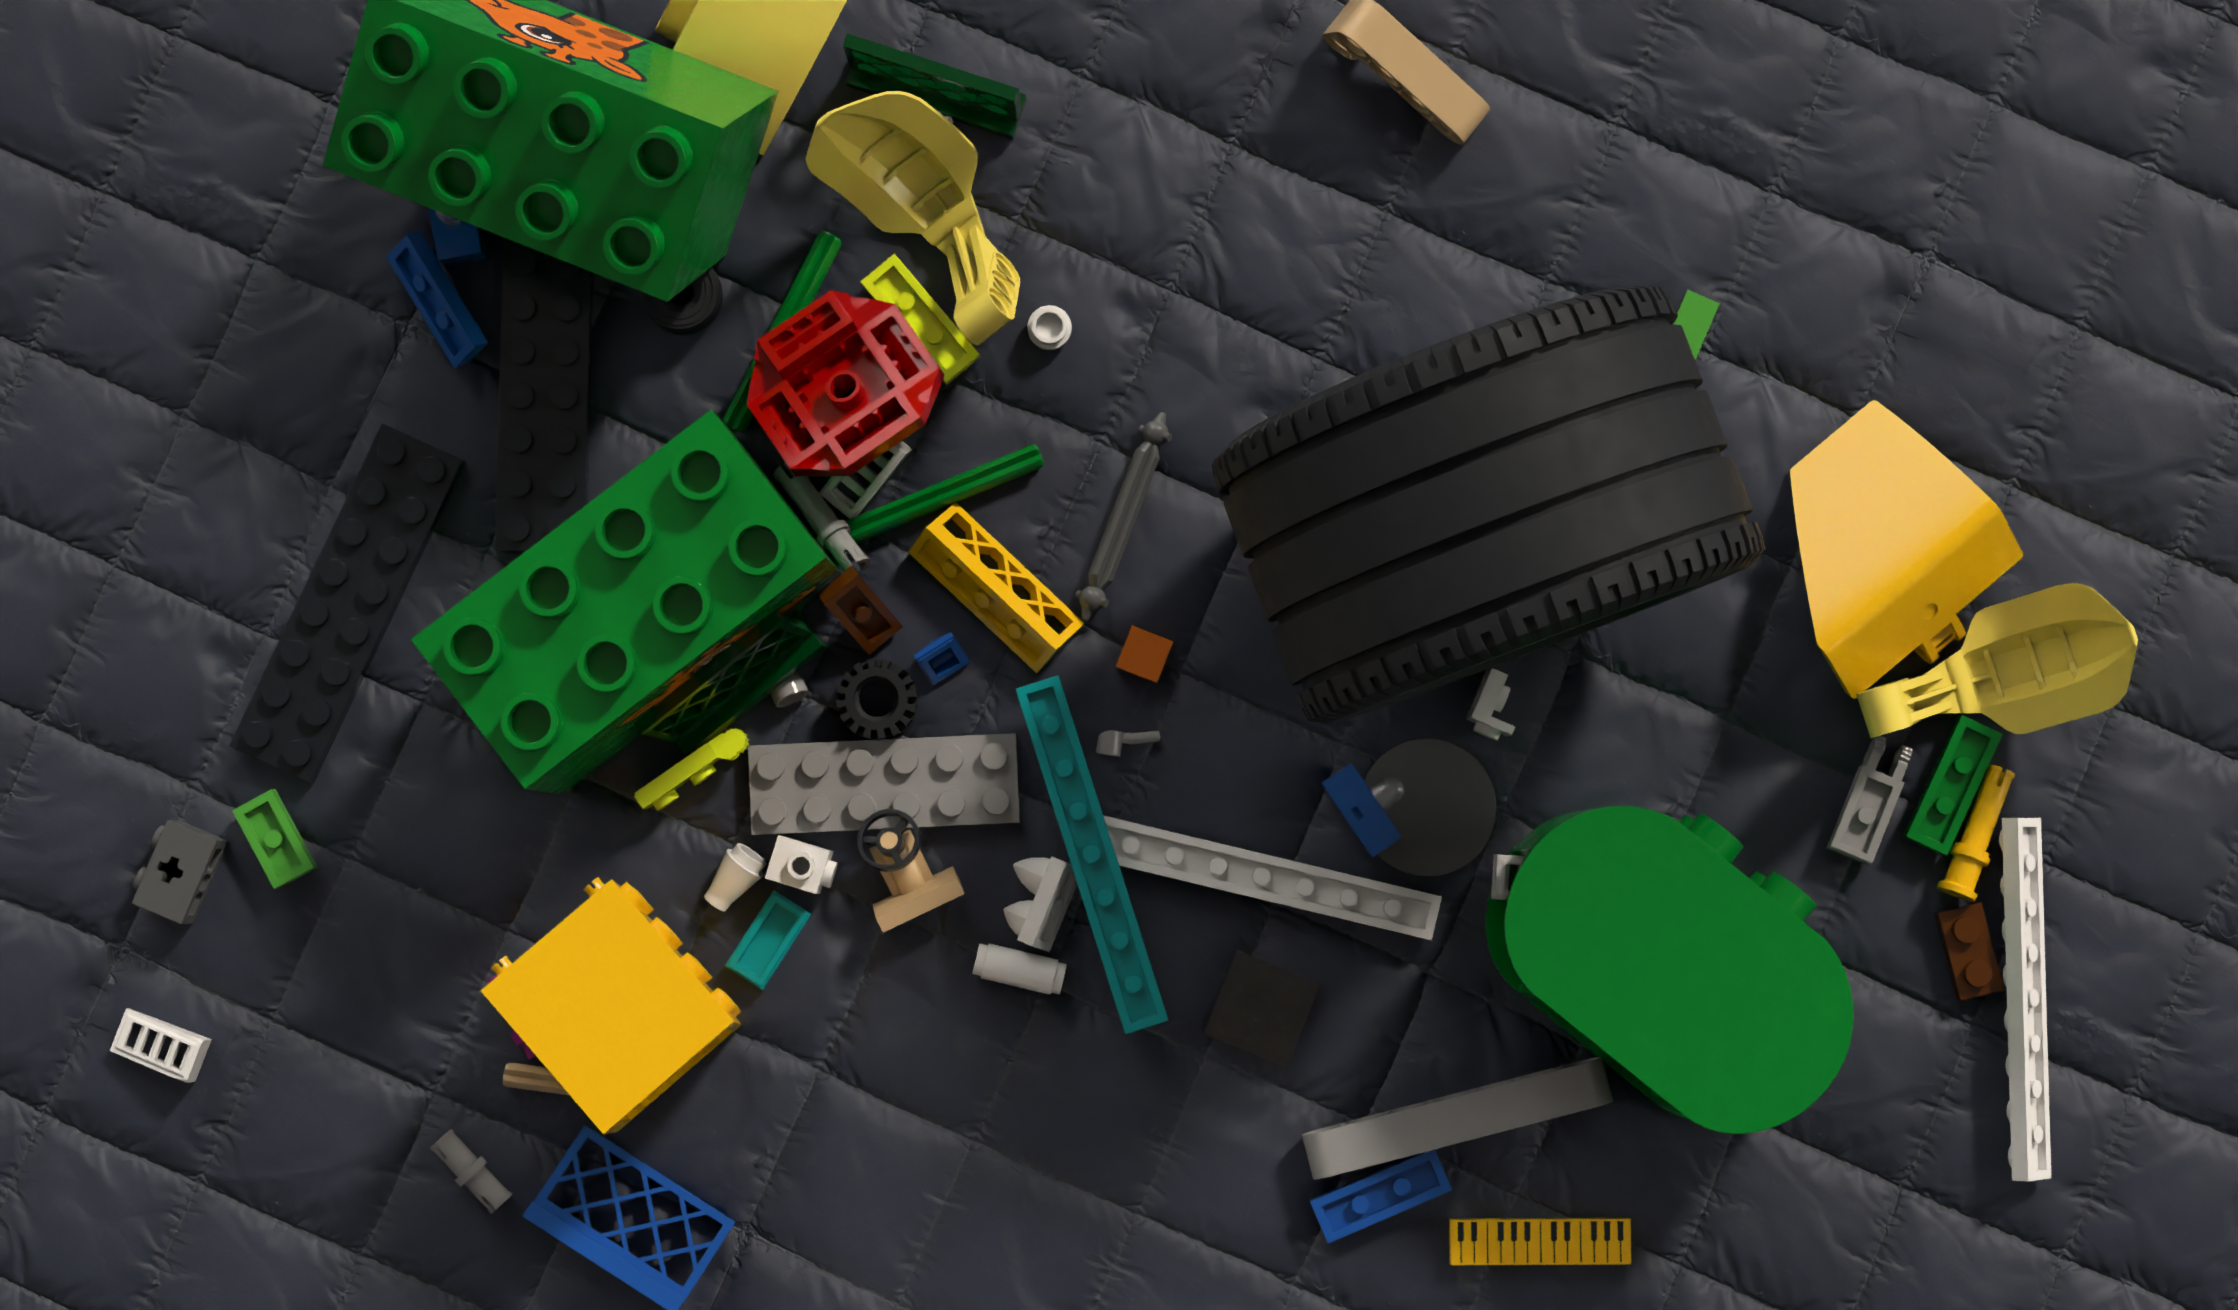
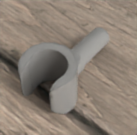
[1096,730,1160,757]

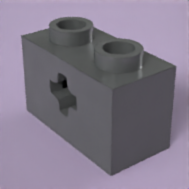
[132,820,229,924]

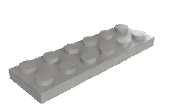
[748,733,1020,835]

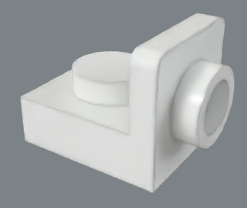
[1466,668,1515,741]

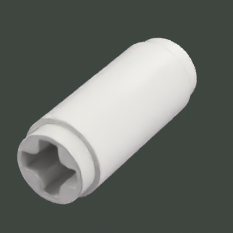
[972,943,1067,995]

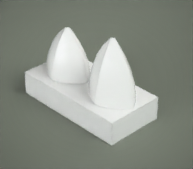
[1003,856,1077,952]

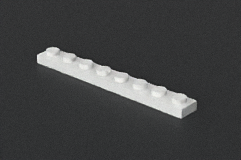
[1103,815,1442,940]
[1999,818,2051,1182]

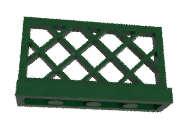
[843,33,1027,140]
[634,610,828,756]

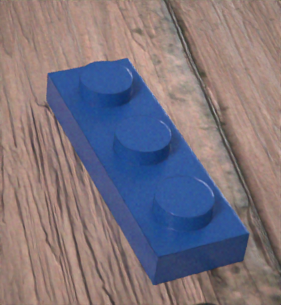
[386,231,488,369]
[1309,1149,1452,1244]

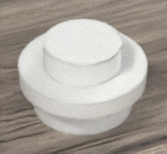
[1027,305,1072,350]

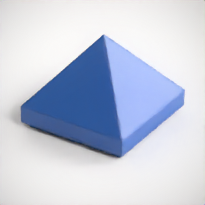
[913,632,970,686]

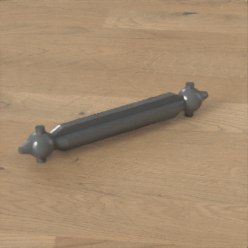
[1076,412,1172,621]

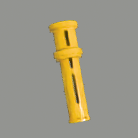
[1936,764,2015,902]

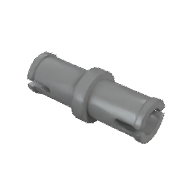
[429,1128,512,1214]

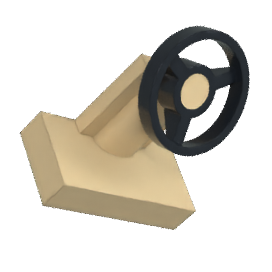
[857,809,964,933]

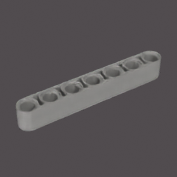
[1302,1057,1614,1179]

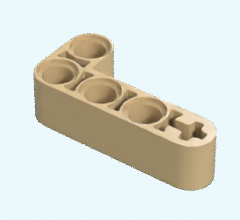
[1322,0,1491,145]

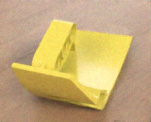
[654,0,847,156]

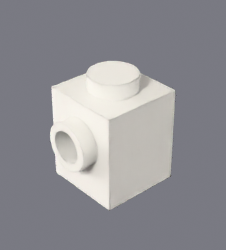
[765,835,838,894]

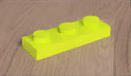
[860,253,980,385]

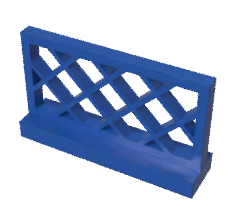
[522,1125,736,1310]

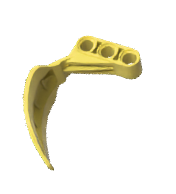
[805,91,1020,345]
[1856,583,2138,738]

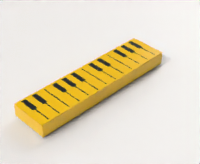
[1449,1217,1631,1265]

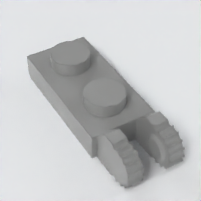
[1826,736,1912,866]

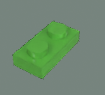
[232,789,318,889]

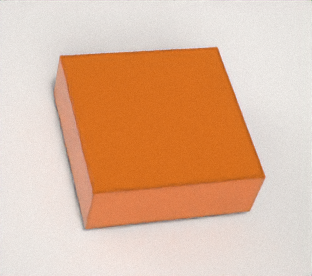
[1116,625,1173,684]

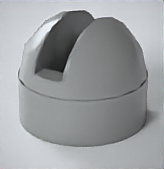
[771,673,809,707]

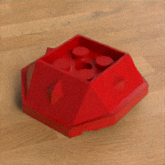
[747,290,944,477]

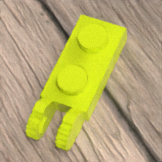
[634,728,750,812]

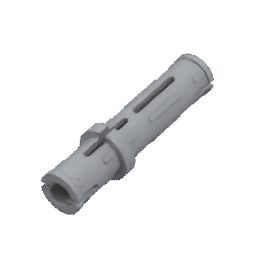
[773,462,870,574]

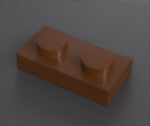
[817,566,903,655]
[1934,902,2004,1001]

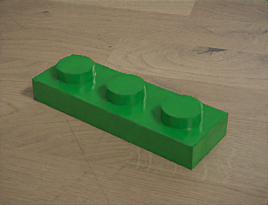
[1902,715,2003,856]

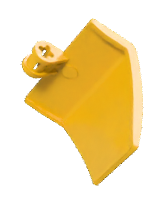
[1790,400,2023,699]

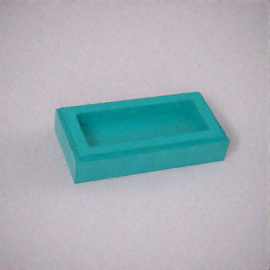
[725,890,812,990]

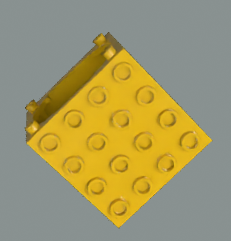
[481,877,742,1134]

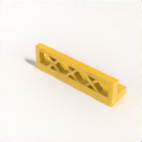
[908,502,1084,673]

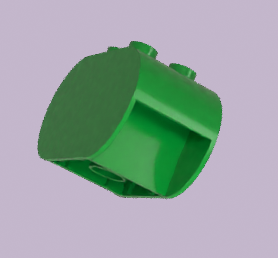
[1485,806,1854,1134]

